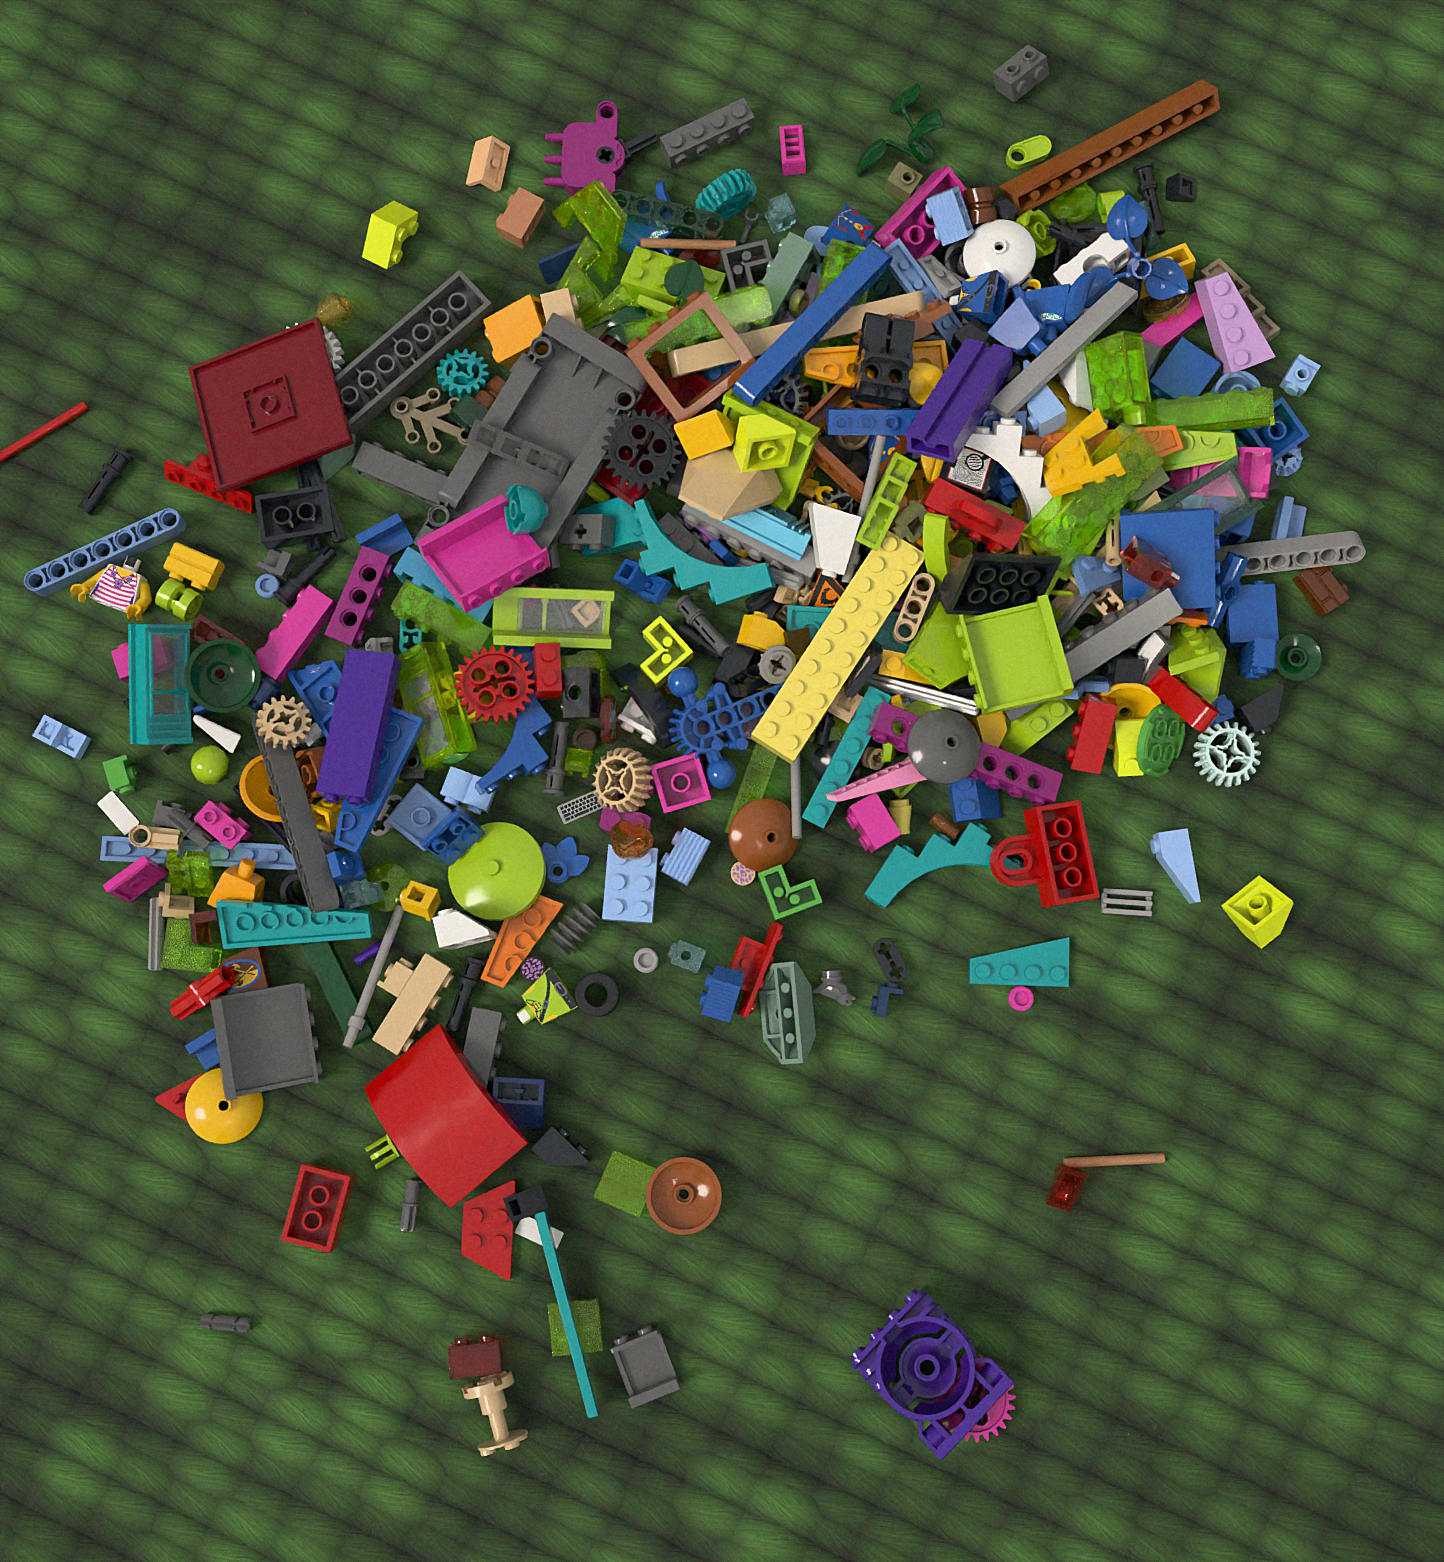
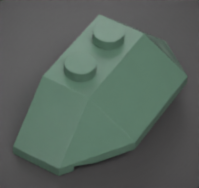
[759,961,816,1064]

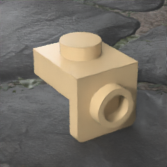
[158,883,194,919]

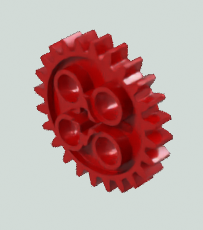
[454,645,535,725]

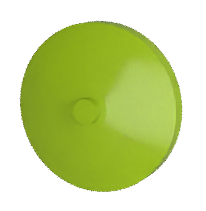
[448,822,546,921]

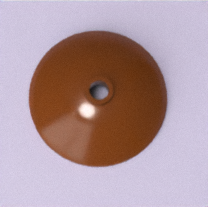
[728,798,799,872]
[646,1157,722,1235]

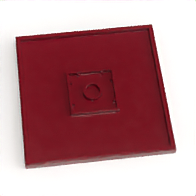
[188,317,354,495]

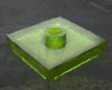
[593,1150,657,1217]

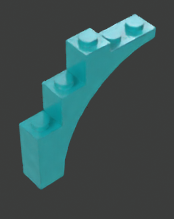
[633,499,776,605]
[863,822,1023,909]

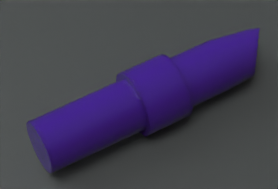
[353,935,396,965]

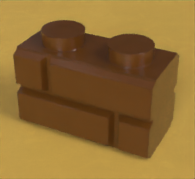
[1292,566,1350,618]

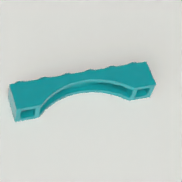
[802,686,892,829]

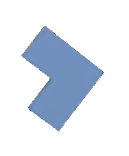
[1058,675,1115,699]

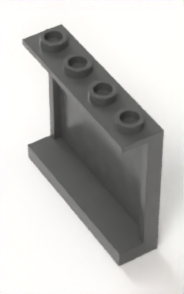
[210,981,322,1101]

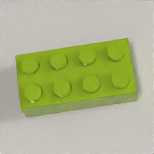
[619,246,726,321]

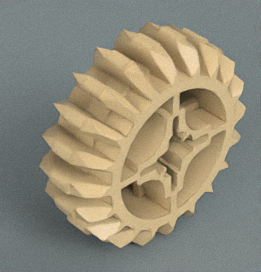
[592,748,654,813]

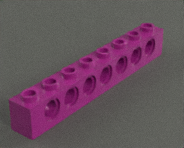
[867,702,1063,806]

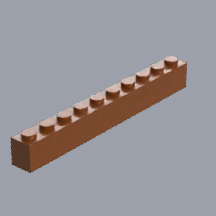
[999,79,1220,216]

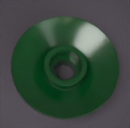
[1276,633,1322,682]

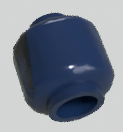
[247,675,282,712]

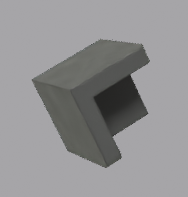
[256,549,297,582]

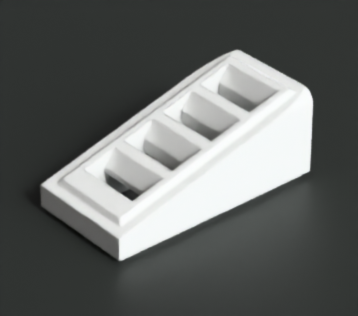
[193,714,241,753]

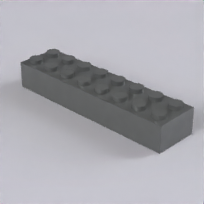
[336,269,495,434]

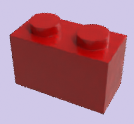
[532,643,562,699]

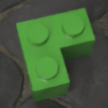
[758,865,822,921]

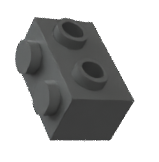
[993,45,1049,102]

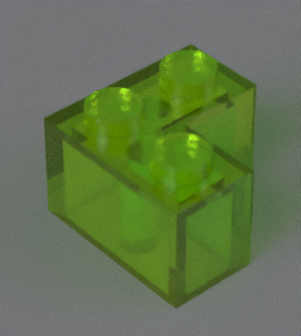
[160,918,222,973]

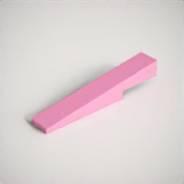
[826,758,927,802]

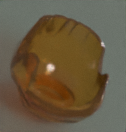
[610,820,654,860]

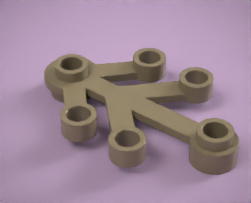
[390,388,471,456]

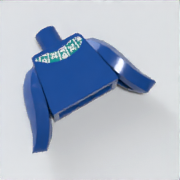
[596,181,678,257]
[1009,272,1096,346]

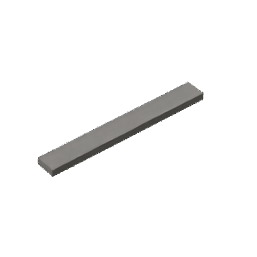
[989,281,1138,418]

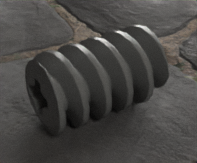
[550,901,603,956]

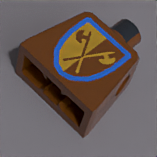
[221,946,274,994]

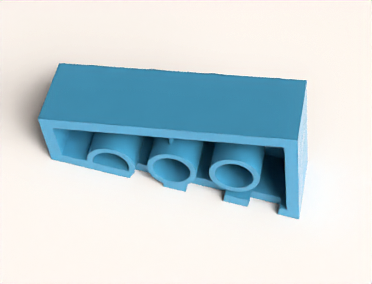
[393,547,493,629]

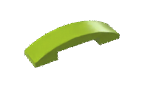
[923,512,953,591]

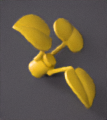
[908,363,989,481]

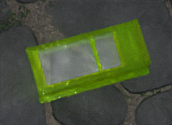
[397,640,478,771]

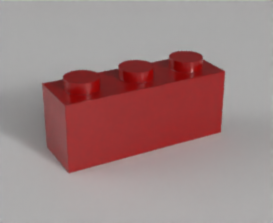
[1066,693,1118,774]

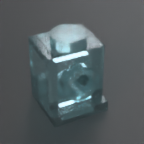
[764,193,796,234]
[339,879,384,909]
[667,940,707,974]

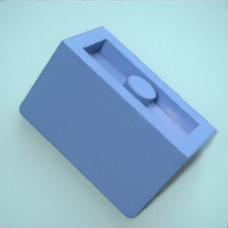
[1270,496,1307,540]

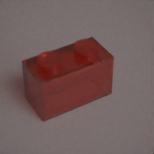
[448,1334,504,1379]

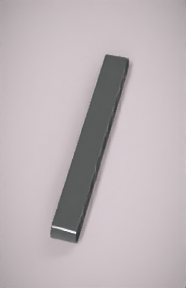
[251,712,339,914]

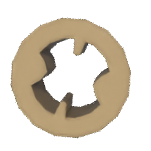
[861,746,884,770]

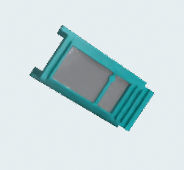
[128,624,193,745]

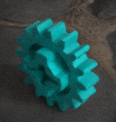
[437,349,489,399]

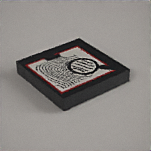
[938,446,996,498]
[845,640,882,698]

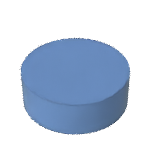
[255,574,281,599]

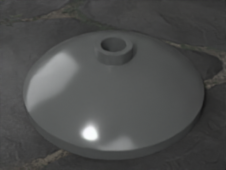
[907,709,980,784]

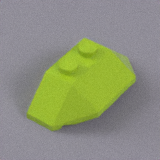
[1177,628,1227,722]
[1000,695,1085,756]

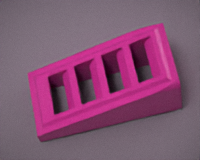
[779,125,806,176]

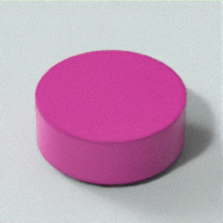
[1008,986,1034,1011]

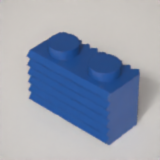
[1238,637,1277,680]
[699,965,744,1023]

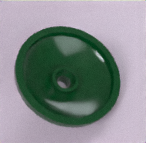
[184,638,261,713]

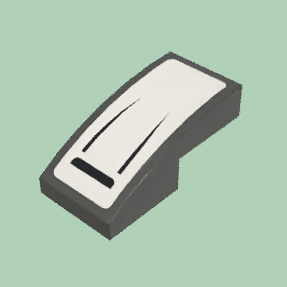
[1137,630,1174,685]

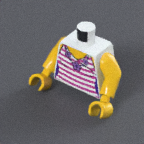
[70,556,152,621]

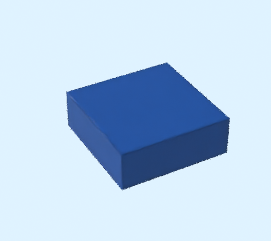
[709,539,739,567]

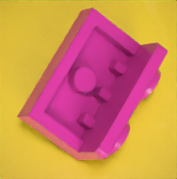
[194,800,254,850]

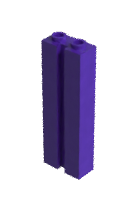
[906,338,1013,463]
[316,649,402,806]

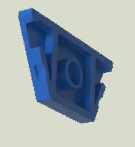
[286,659,343,739]

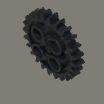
[601,409,682,491]

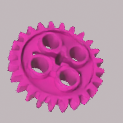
[932,1355,1016,1443]

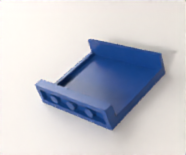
[1120,503,1221,609]

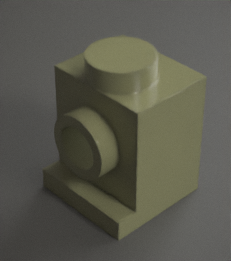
[892,500,927,543]

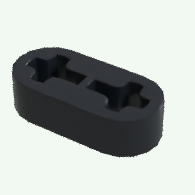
[873,938,907,983]

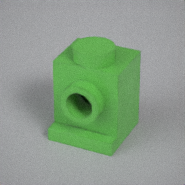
[102,755,138,795]

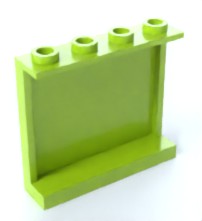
[721,386,821,511]
[955,594,1074,716]

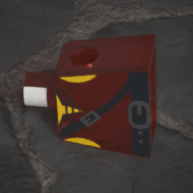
[1119,536,1180,590]

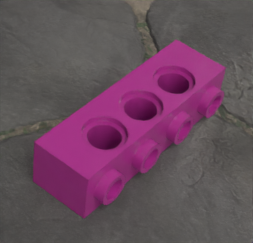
[324,546,395,649]

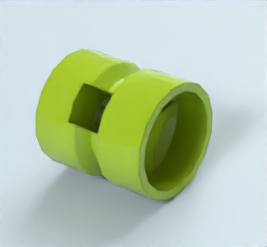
[155,578,203,622]

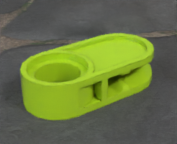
[1006,135,1052,170]

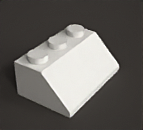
[432,908,498,950]

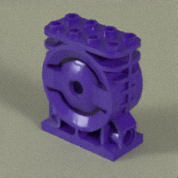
[851,1289,1015,1461]

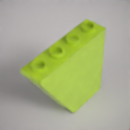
[902,596,975,690]

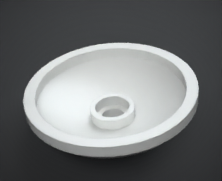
[963,220,1036,289]

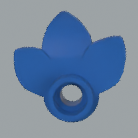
[541,837,589,884]

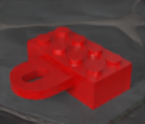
[920,477,1027,553]
[990,800,1100,908]

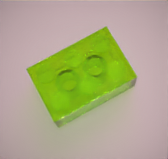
[1084,331,1152,420]

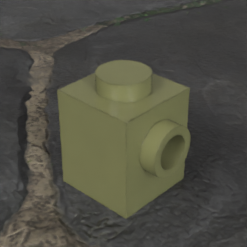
[885,161,923,203]

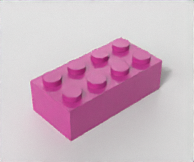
[874,166,970,260]

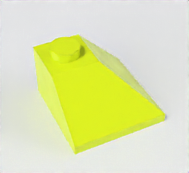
[1113,718,1145,777]
[1221,876,1294,949]

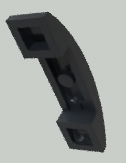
[610,663,679,749]

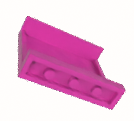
[417,494,551,613]

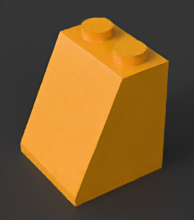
[483,294,549,368]

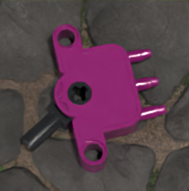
[543,101,657,220]

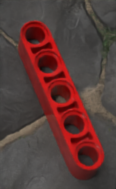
[1134,649,1220,733]

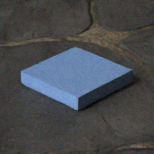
[385,782,452,851]

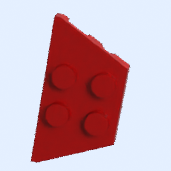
[461,1180,516,1280]

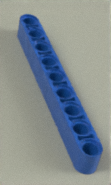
[733,242,893,407]

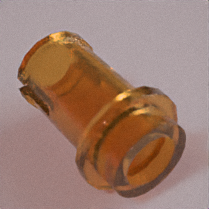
[928,812,961,841]

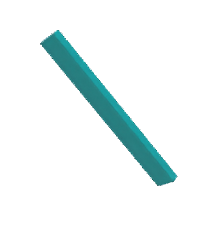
[535,1209,599,1418]

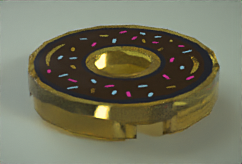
[1142,291,1191,323]

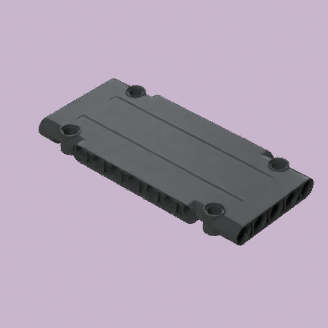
[413,313,649,587]

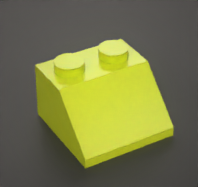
[733,414,796,473]

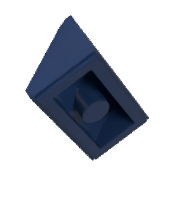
[537,242,589,285]

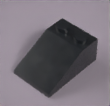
[255,484,335,550]

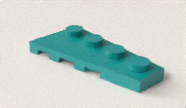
[968,937,1069,987]

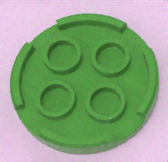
[1136,703,1185,777]

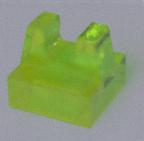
[564,748,593,778]

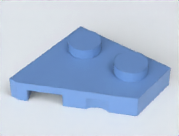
[1069,553,1122,597]

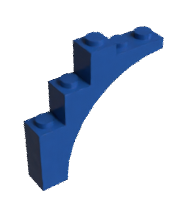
[474,645,552,795]

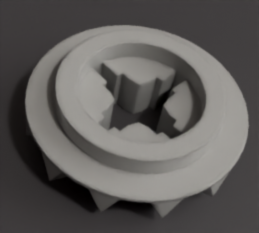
[758,644,796,684]

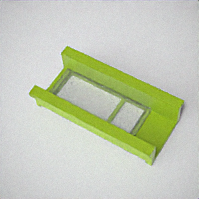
[492,586,615,649]

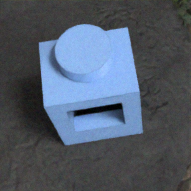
[1279,354,1320,398]

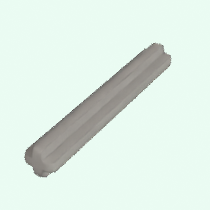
[724,555,804,591]

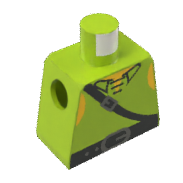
[516,967,578,1025]

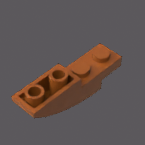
[852,298,953,347]

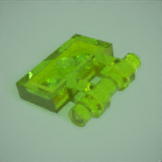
[165,849,215,897]

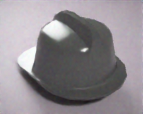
[820,435,869,477]

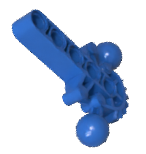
[668,667,786,789]

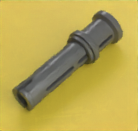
[674,594,733,657]
[542,721,570,797]

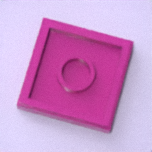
[103,855,169,903]

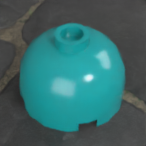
[504,485,548,535]

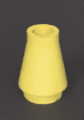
[888,799,912,835]

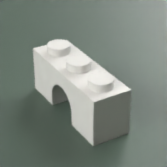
[1053,232,1130,286]

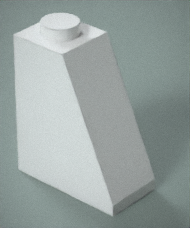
[808,503,861,578]

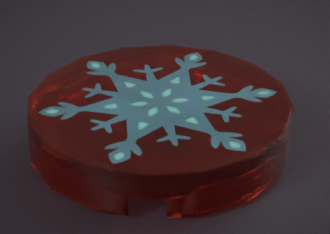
[600,695,618,744]

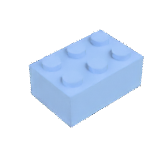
[602,845,659,924]

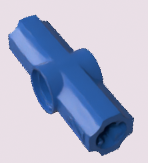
[1202,551,1248,628]

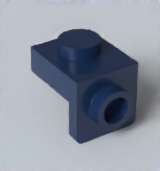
[871,982,905,1017]

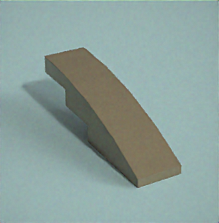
[1200,258,1280,342]

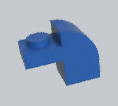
[613,558,673,605]
[326,851,366,889]

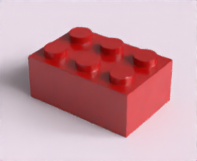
[281,1162,356,1253]

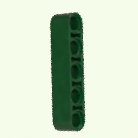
[301,941,375,1047]

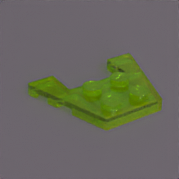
[552,179,627,283]
[555,236,636,331]

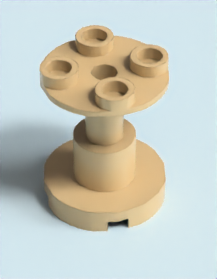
[462,1371,528,1456]

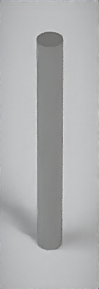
[790,754,802,839]

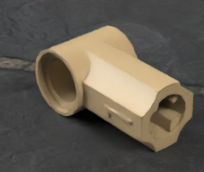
[128,825,184,851]

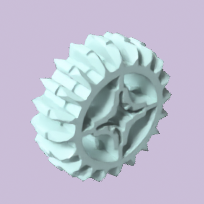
[1193,721,1261,787]

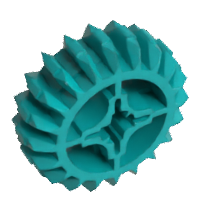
[695,169,757,225]

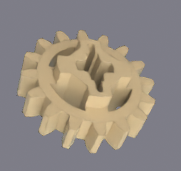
[256,695,312,750]

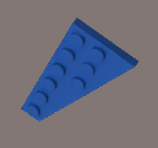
[334,706,425,855]

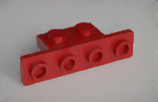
[164,453,254,513]
[729,922,783,1018]

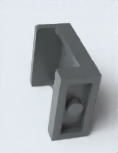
[610,1324,680,1408]

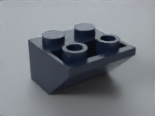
[492,1076,547,1129]

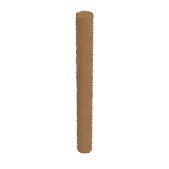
[641,238,736,250]
[1063,1153,1165,1168]

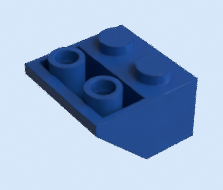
[420,805,485,866]

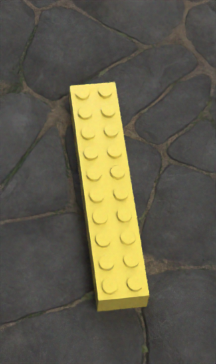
[751,530,925,765]

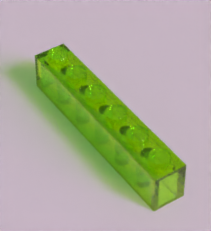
[1122,387,1275,432]

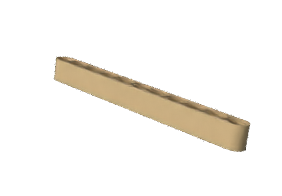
[666,291,925,378]

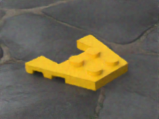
[1042,408,1126,498]

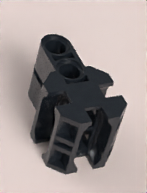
[850,312,915,408]

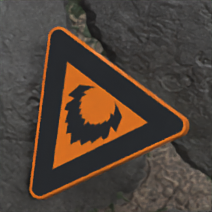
[806,569,845,608]

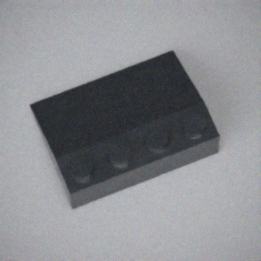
[937,552,1062,615]

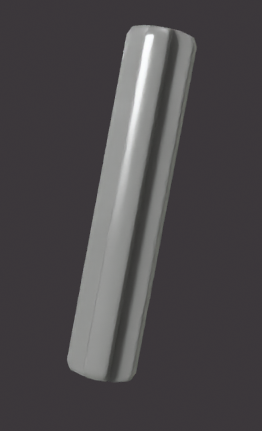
[148,897,165,971]

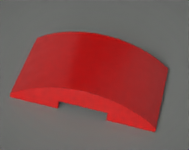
[364,1023,529,1208]

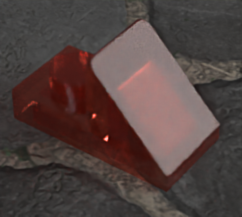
[1046,1164,1087,1212]

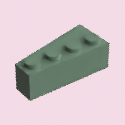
[743,231,821,330]

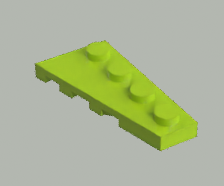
[1137,430,1239,474]

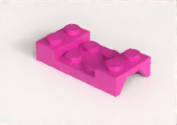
[1168,447,1273,500]

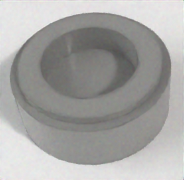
[634,948,659,973]

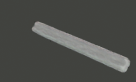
[864,673,980,716]

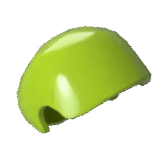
[191,745,229,784]

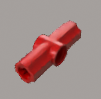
[170,965,236,1021]

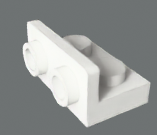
[617,697,658,745]

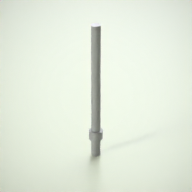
[841,435,886,583]
[343,905,404,1049]

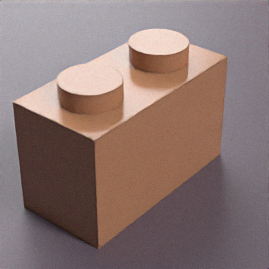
[496,187,546,249]

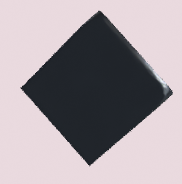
[1165,173,1195,203]

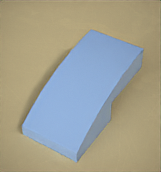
[32,715,92,760]

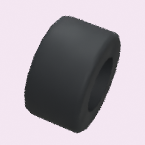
[575,972,621,1017]

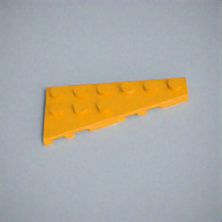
[802,340,949,388]

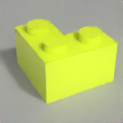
[362,201,418,269]
[640,616,693,689]

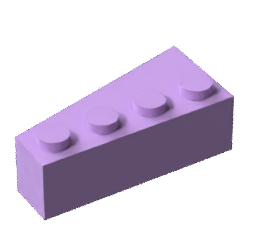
[1194,272,1276,374]

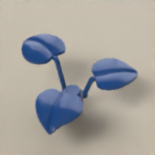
[1085,195,1189,308]

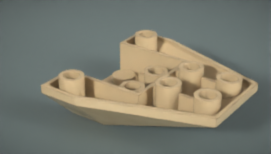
[678,441,783,521]

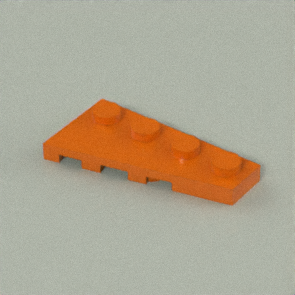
[480,895,564,988]

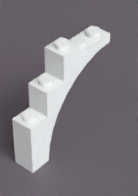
[965,417,1064,547]

